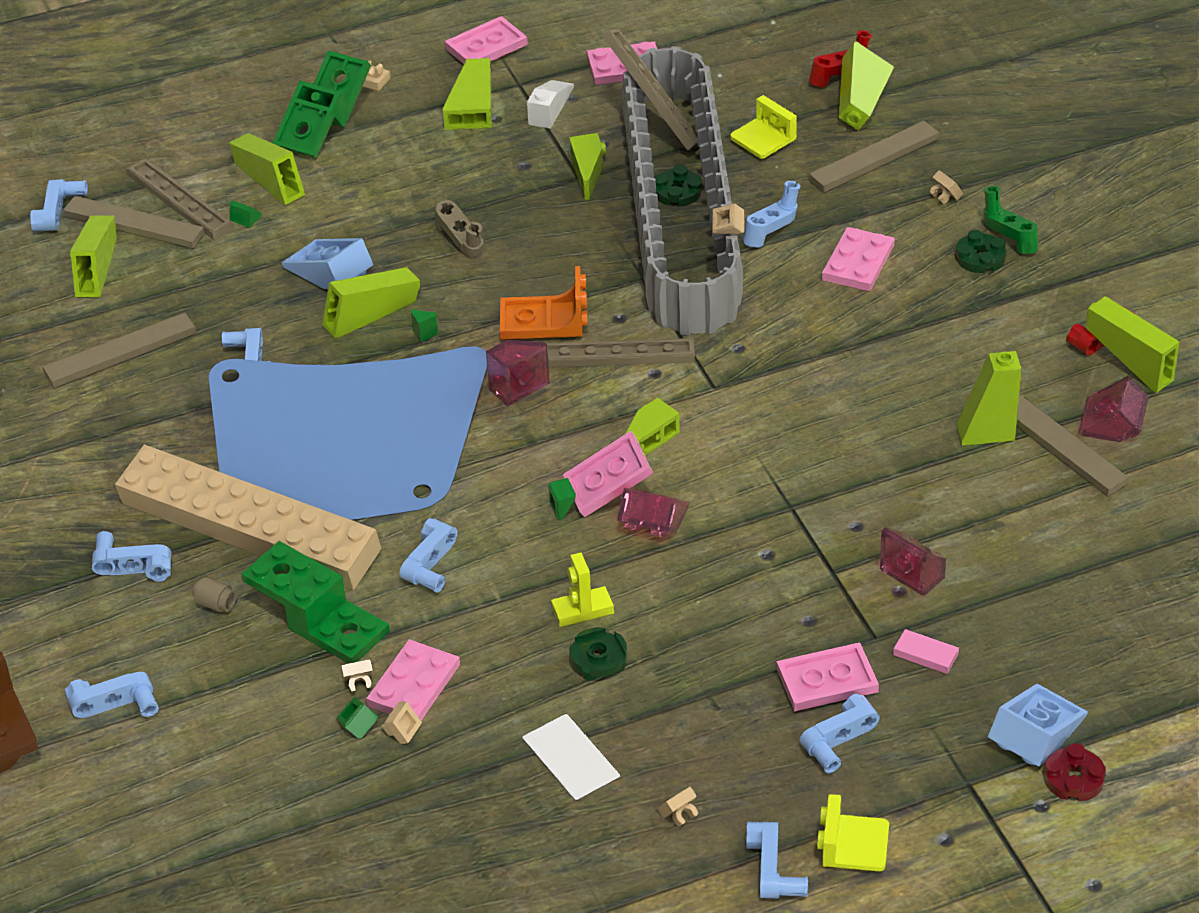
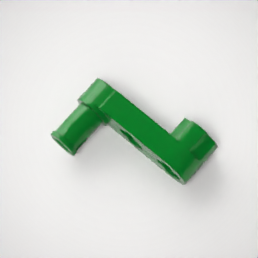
[983,186,1038,254]

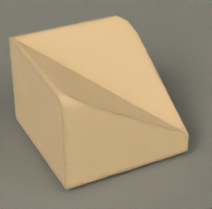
[713,203,744,234]

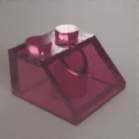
[486,340,550,406]
[1078,376,1149,442]
[617,488,690,537]
[879,527,946,597]

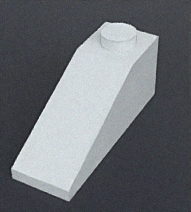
[527,80,574,129]

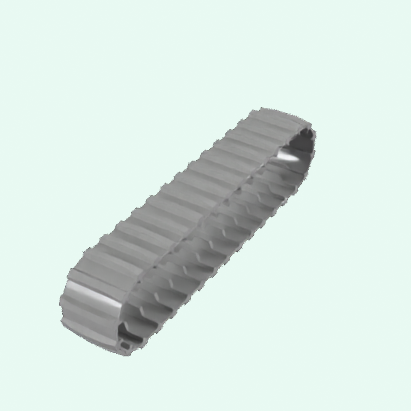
[622,46,743,336]

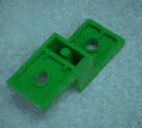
[273,50,371,159]
[241,541,390,664]

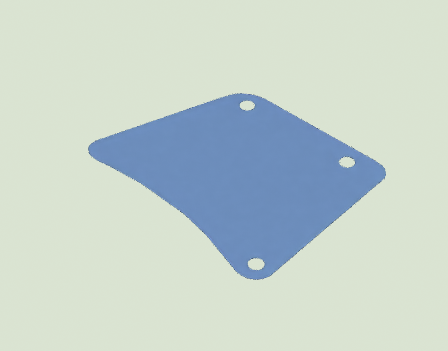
[208,346,489,520]

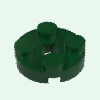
[654,165,702,207]
[955,230,1006,273]
[569,627,627,681]

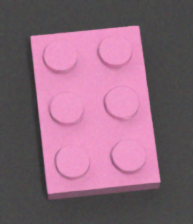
[445,16,528,64]
[587,42,657,85]
[822,227,895,291]
[563,431,653,517]
[366,639,460,721]
[777,642,879,711]

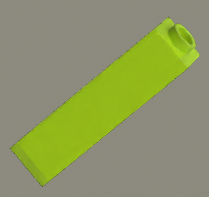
[839,41,894,131]
[443,58,492,130]
[229,133,305,205]
[70,215,117,297]
[322,267,420,338]
[1086,296,1180,393]
[957,351,1021,446]

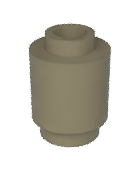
[192,577,237,612]

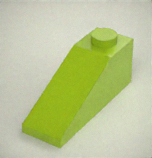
[569,133,606,200]
[625,398,680,456]

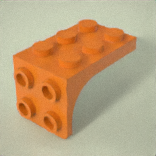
[500,266,587,339]

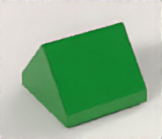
[230,201,262,228]
[411,309,439,343]

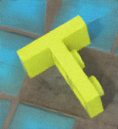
[551,552,614,627]

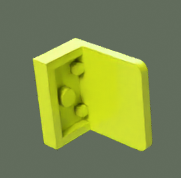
[731,95,797,158]
[817,794,889,871]

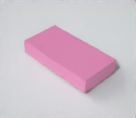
[893,629,959,674]

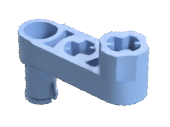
[30,179,88,231]
[742,181,800,248]
[222,328,272,362]
[400,518,458,593]
[92,531,172,582]
[65,672,159,718]
[799,693,880,773]
[747,822,808,898]

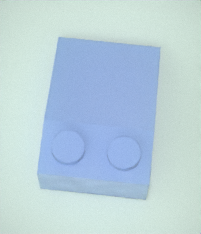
[281,238,374,289]
[988,684,1088,766]

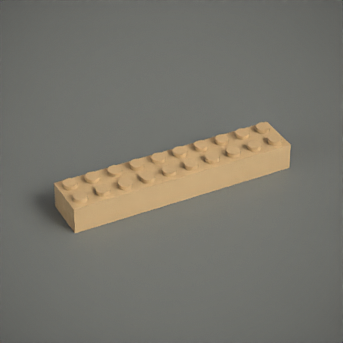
[115,444,381,591]

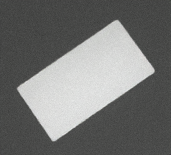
[523,714,620,800]

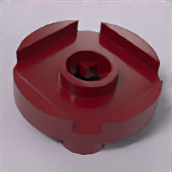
[1044,743,1106,801]

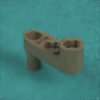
[435,200,483,258]

